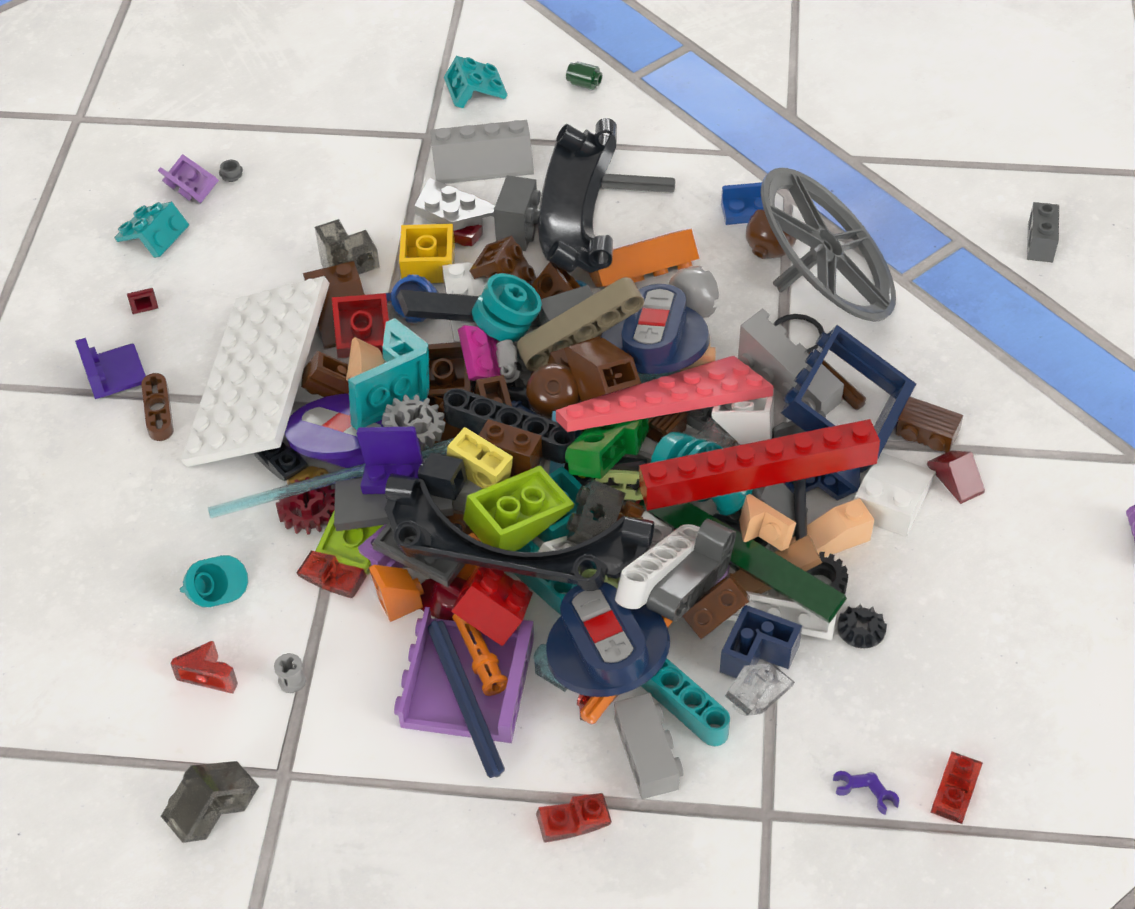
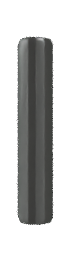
[602,174,676,192]

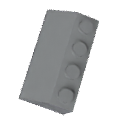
[430,120,534,184]

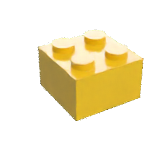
[399,224,455,283]

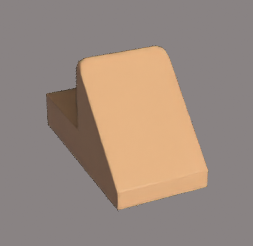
[739,494,796,551]

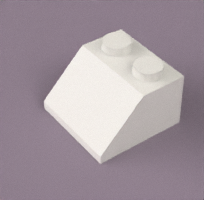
[712,397,774,445]

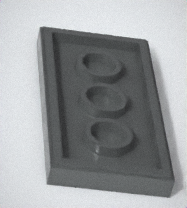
[334,478,454,531]

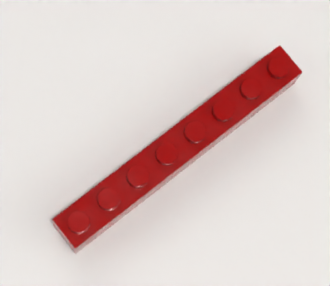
[639,419,880,511]

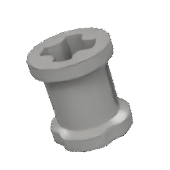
[274,653,306,693]

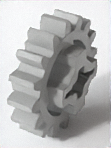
[382,395,445,451]

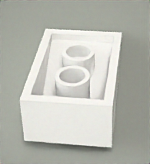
[855,453,936,537]

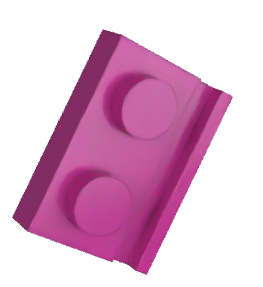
[458,325,501,381]

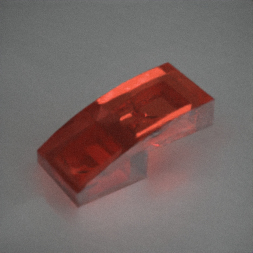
[296,551,367,599]

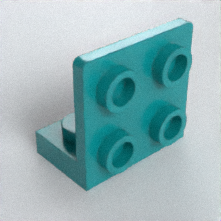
[444,55,508,108]

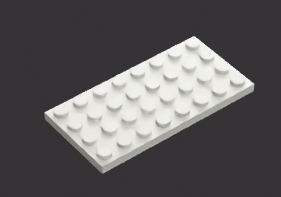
[181,276,330,467]

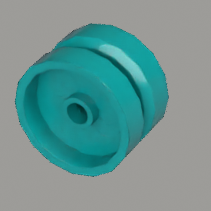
[472,273,542,342]

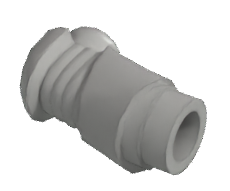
[496,340,521,383]

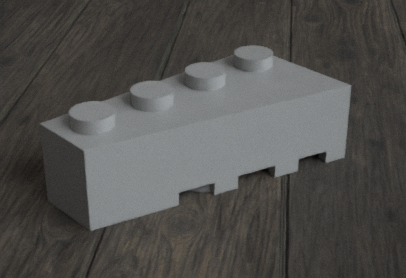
[738,308,844,415]

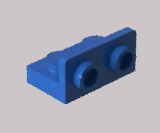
[721,182,764,225]

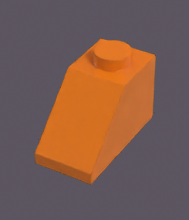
[369,565,424,622]

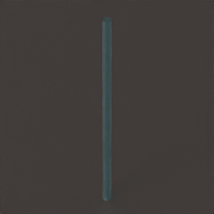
[208,438,454,519]

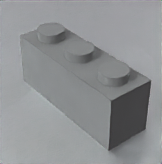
[614,693,683,799]

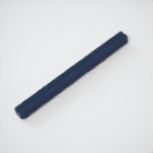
[428,620,505,778]

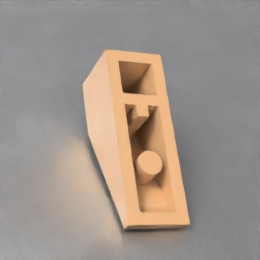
[790,498,874,557]

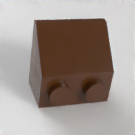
[428,342,474,397]

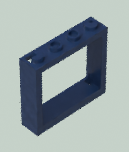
[781,325,916,473]

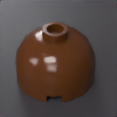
[746,210,797,259]
[526,363,581,420]

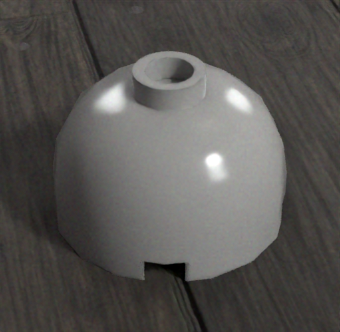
[669,266,719,318]

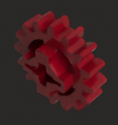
[276,477,335,535]

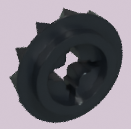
[837,603,887,648]

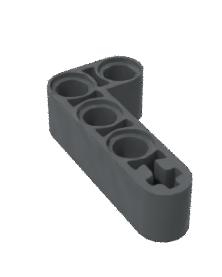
[646,519,736,622]

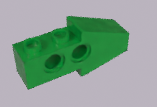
[565,418,649,479]

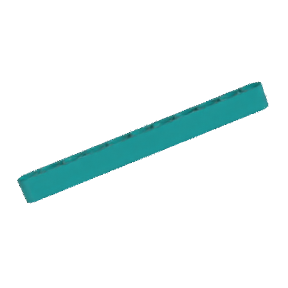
[513,541,730,747]

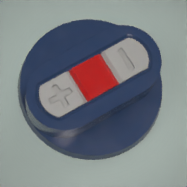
[601,284,710,374]
[546,582,670,697]

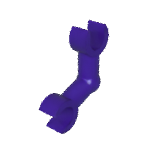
[833,771,899,815]

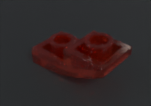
[930,751,983,824]
[536,793,612,843]

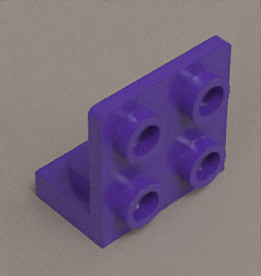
[75,337,146,399]
[356,426,424,494]

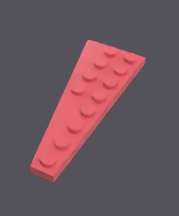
[556,356,774,432]

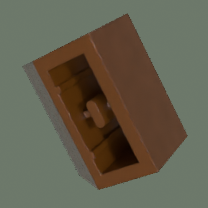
[564,338,641,402]

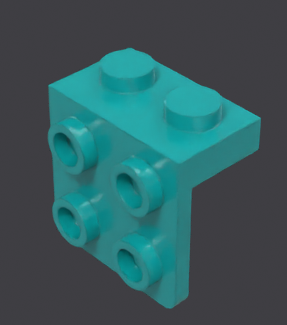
[114,201,189,258]

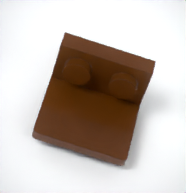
[469,235,536,285]

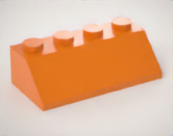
[588,228,700,287]

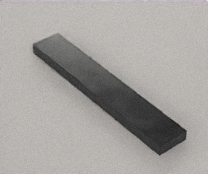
[397,290,539,327]

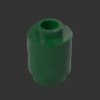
[566,61,603,90]

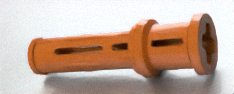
[452,614,508,696]

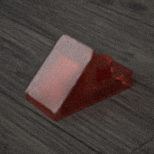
[170,641,238,694]

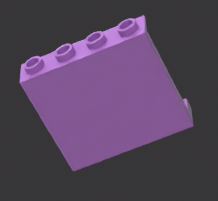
[394,607,535,743]

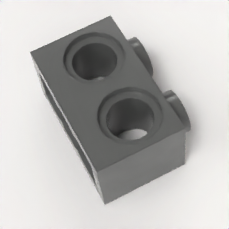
[1027,202,1059,263]

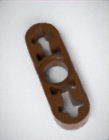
[141,373,174,441]

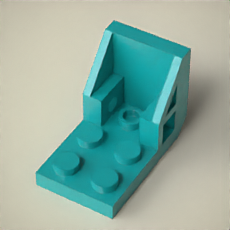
[348,318,429,430]

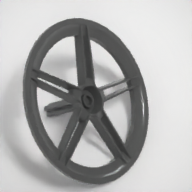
[761,168,896,322]

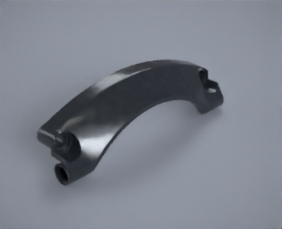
[538,118,617,273]

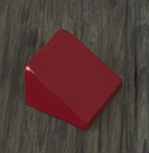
[127,288,158,314]

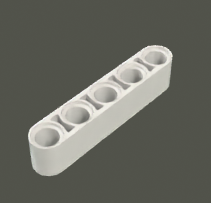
[615,524,700,609]

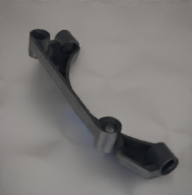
[385,473,655,591]

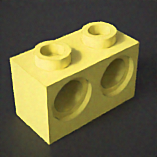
[447,427,513,489]

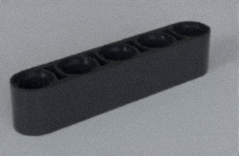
[443,388,576,464]

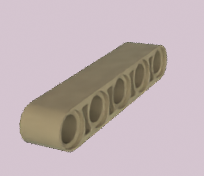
[516,277,644,371]

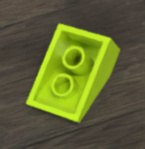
[463,466,574,551]

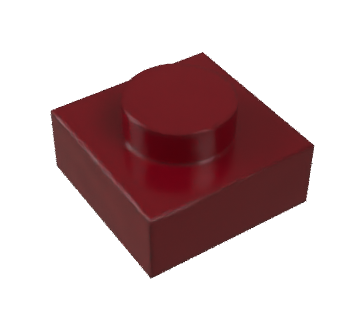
[454,225,483,246]

